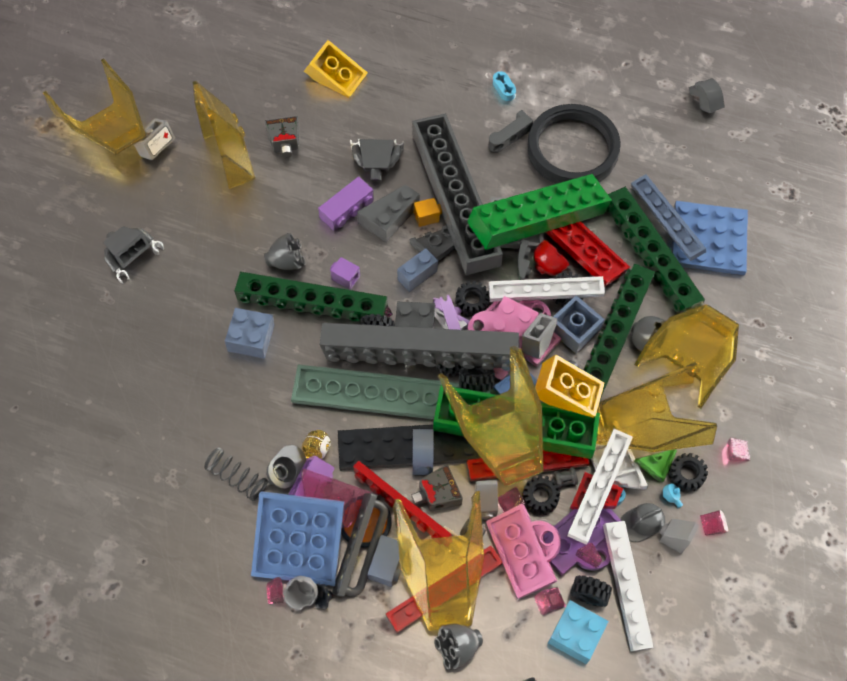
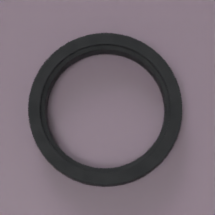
[528,104,621,184]

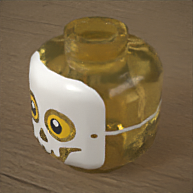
[301,430,331,459]

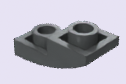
[517,239,532,280]

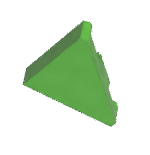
[634,449,677,482]

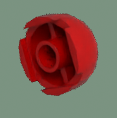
[533,240,570,276]

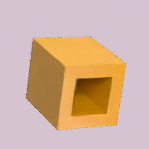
[413,198,442,227]

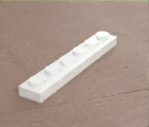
[489,276,605,302]
[567,429,633,545]
[603,521,654,652]

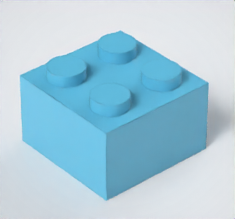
[548,600,609,664]

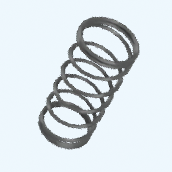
[204,448,268,501]

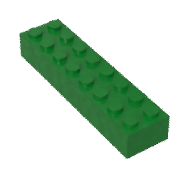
[467,174,612,250]
[433,385,600,459]

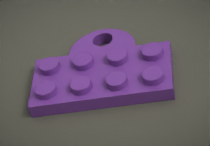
[544,509,621,576]

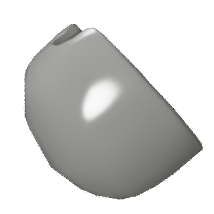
[283,576,318,611]

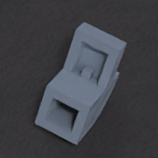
[413,429,433,475]

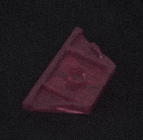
[301,469,378,528]

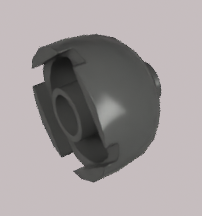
[631,316,667,355]

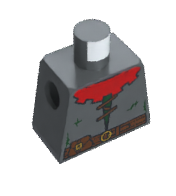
[265,116,299,158]
[411,464,463,511]

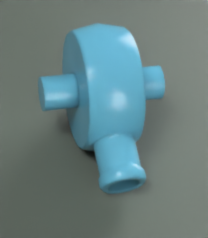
[663,484,683,508]

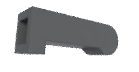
[488,110,533,152]

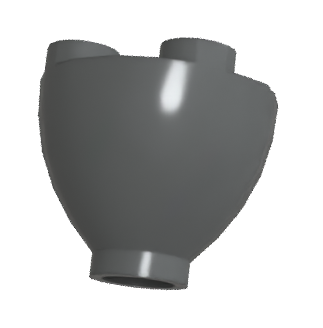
[264,233,306,270]
[434,624,483,669]

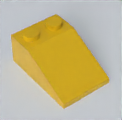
[304,40,368,98]
[533,354,604,418]

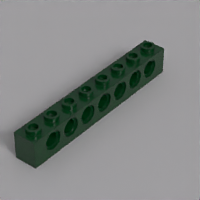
[607,186,705,317]
[583,263,655,402]
[234,271,388,322]

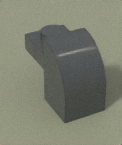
[689,78,725,113]

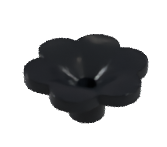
[315,583,333,609]

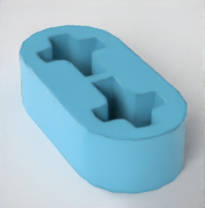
[493,71,516,101]

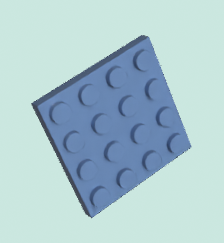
[672,201,748,275]
[251,492,345,586]

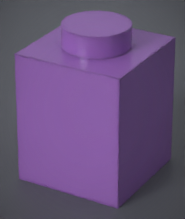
[330,257,360,290]

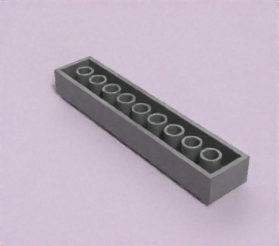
[412,113,503,275]
[319,323,520,371]

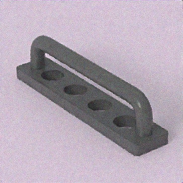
[332,493,388,597]

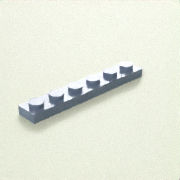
[631,174,706,261]

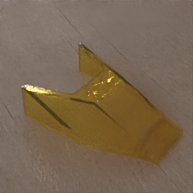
[43,58,146,155]
[192,81,256,189]
[634,304,739,409]
[438,346,543,487]
[596,362,717,452]
[393,491,484,631]

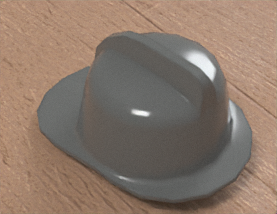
[266,445,306,489]
[620,503,665,542]

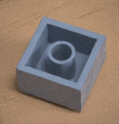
[553,296,605,353]
[225,308,275,359]

